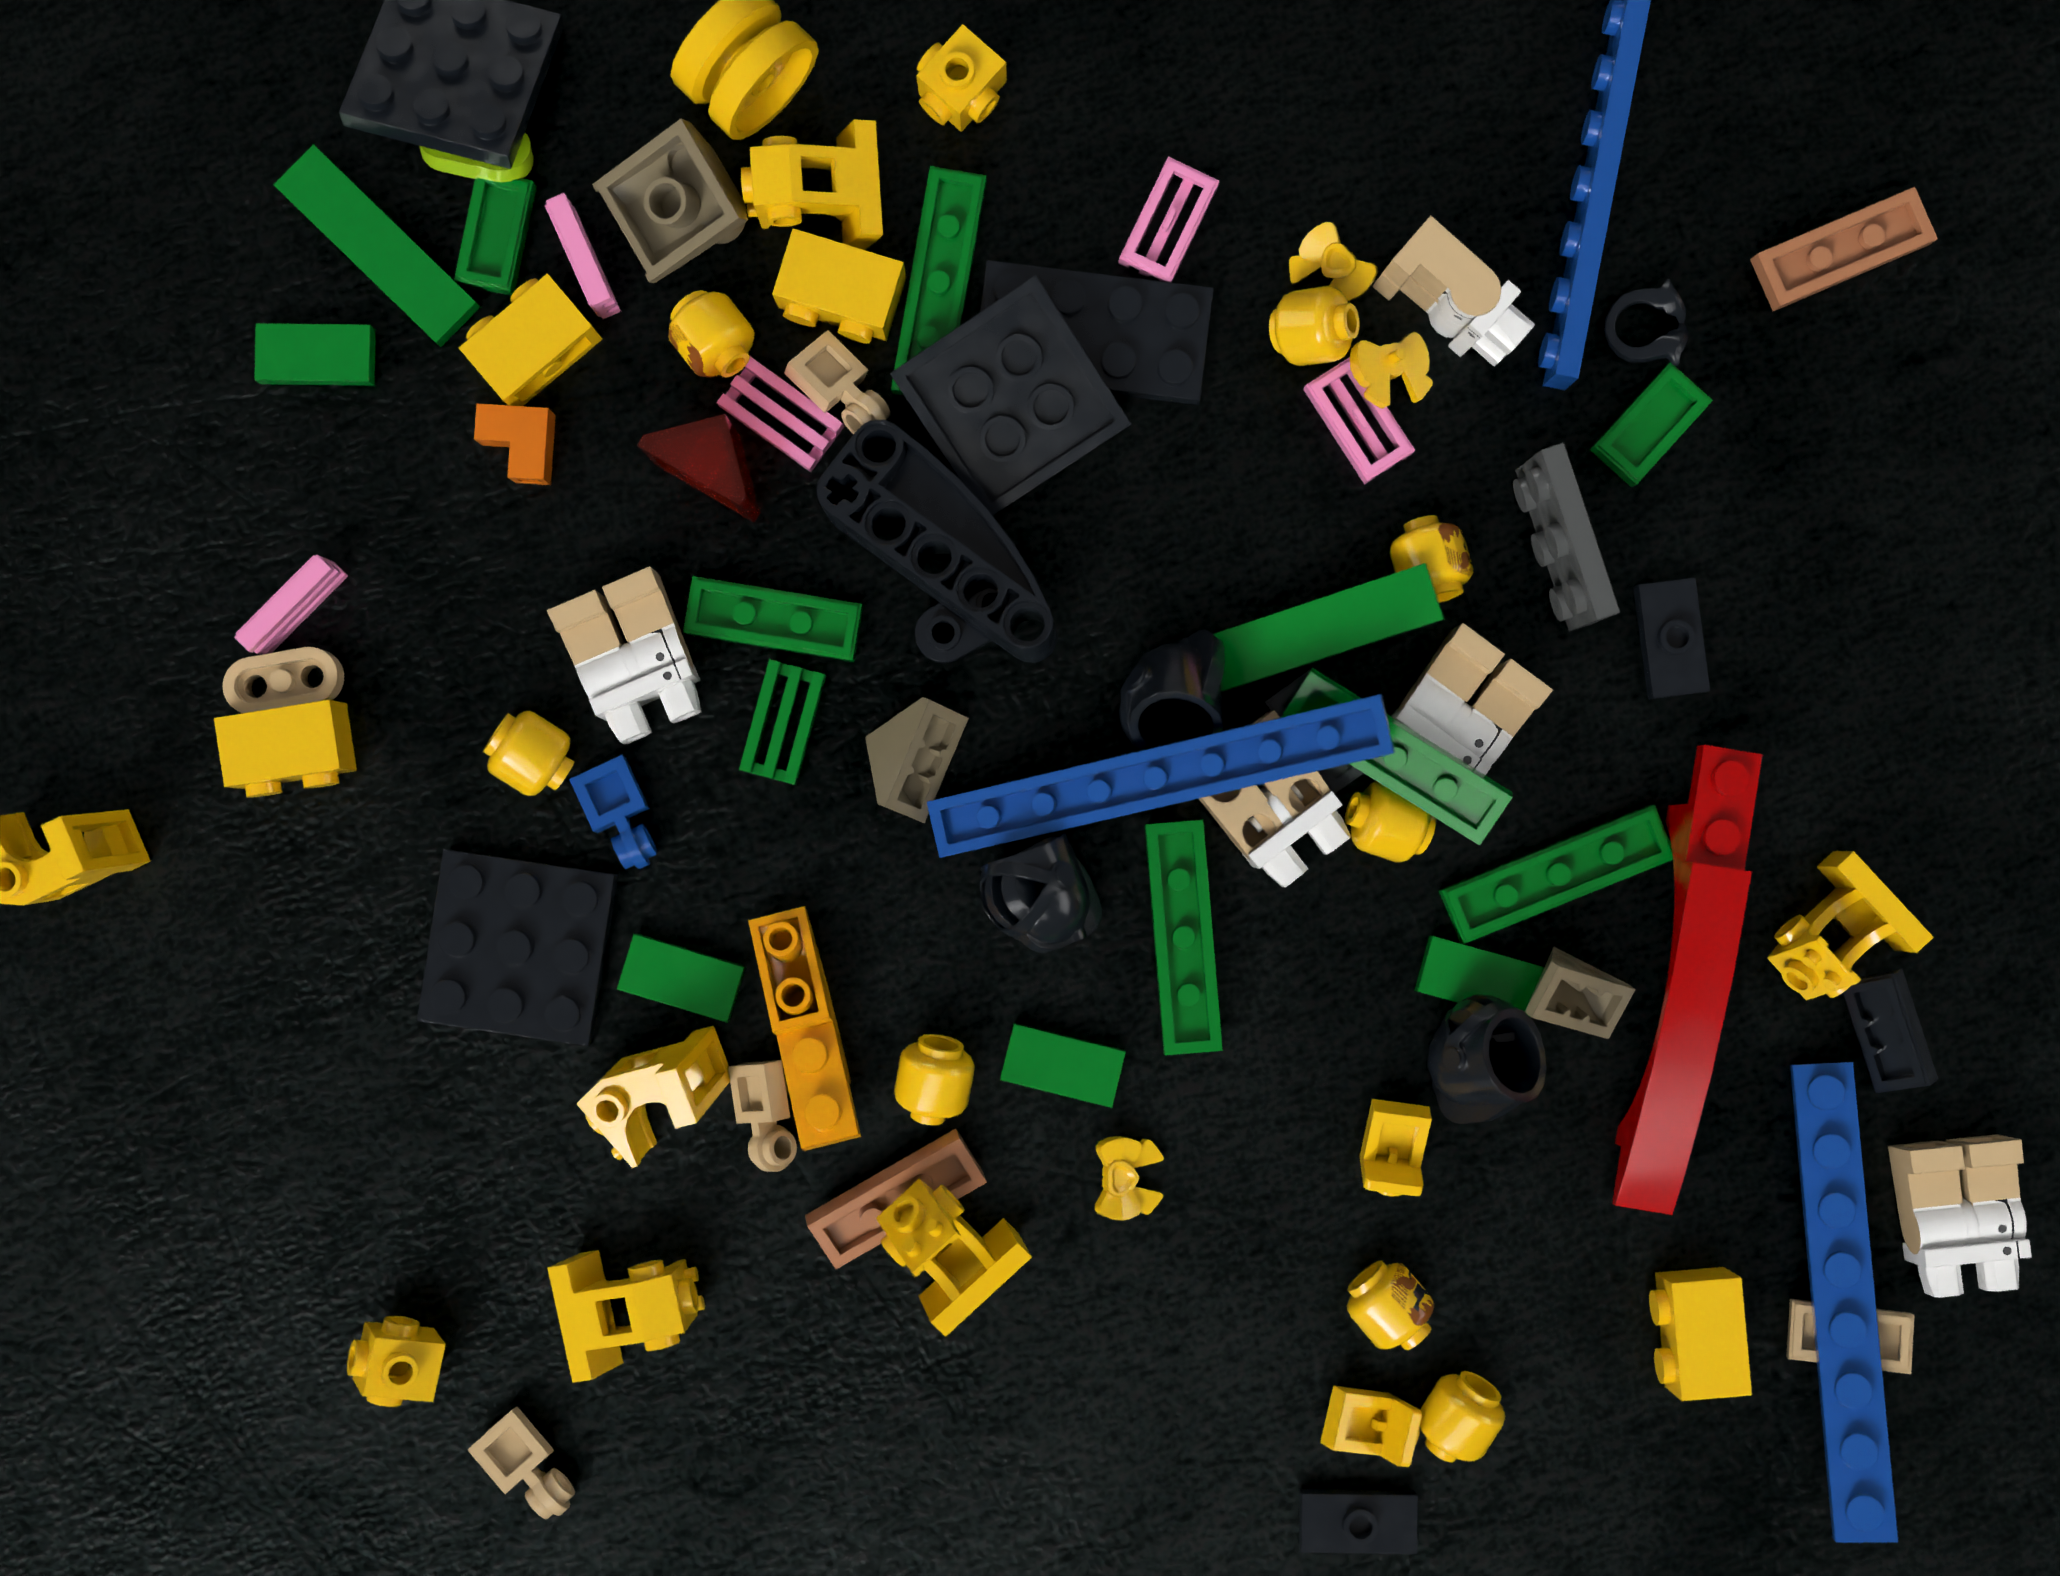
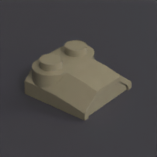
[592,119,748,283]

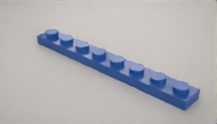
[1538,0,1651,390]
[927,694,1396,858]
[1790,1062,1898,1543]

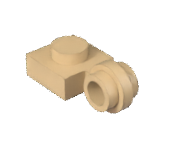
[784,330,890,434]
[728,1060,797,1172]
[467,1407,575,1519]

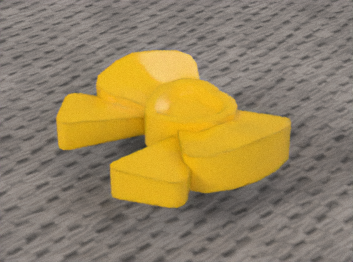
[1289,222,1378,301]
[1350,332,1433,409]
[1095,1136,1164,1221]

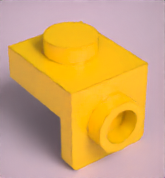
[1360,1099,1432,1196]
[1320,1386,1422,1467]

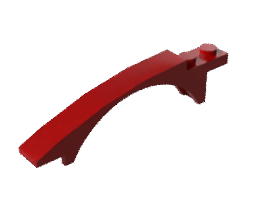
[1612,745,1763,1215]

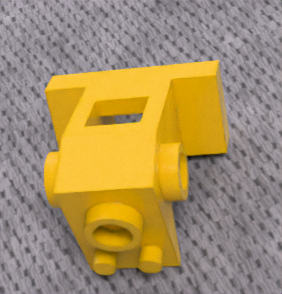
[741,119,883,250]
[0,809,151,905]
[1767,851,1934,1000]
[576,1026,730,1168]
[876,1179,1032,1337]
[547,1250,705,1383]

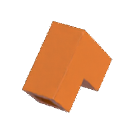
[474,404,556,485]

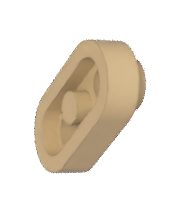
[223,647,344,713]

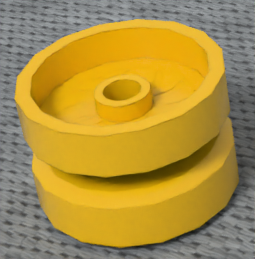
[670,0,819,140]

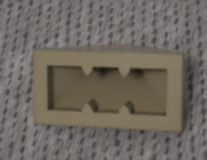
[865,697,968,823]
[1525,947,1636,1039]

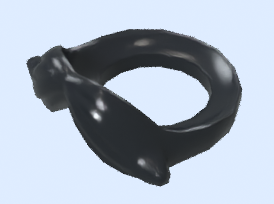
[1604,279,1689,366]

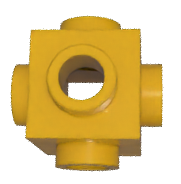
[916,24,1007,132]
[347,1316,446,1407]

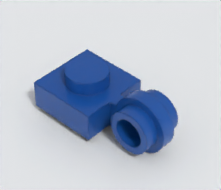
[569,755,658,869]

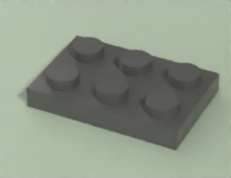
[1513,443,1620,631]

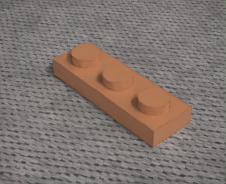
[1750,187,1938,311]
[805,1129,987,1269]

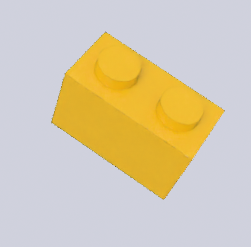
[772,228,906,344]
[459,273,602,406]
[214,700,357,798]
[1649,1267,1752,1401]

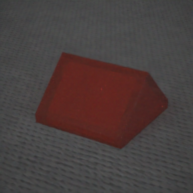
[637,414,760,522]

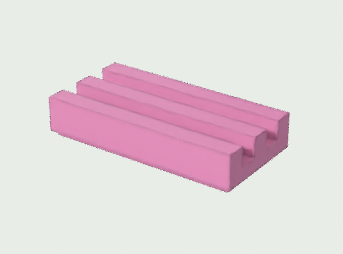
[1118,156,1220,283]
[545,193,621,319]
[717,356,844,472]
[1303,357,1415,484]
[234,555,348,655]

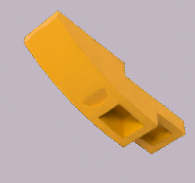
[748,906,861,1151]

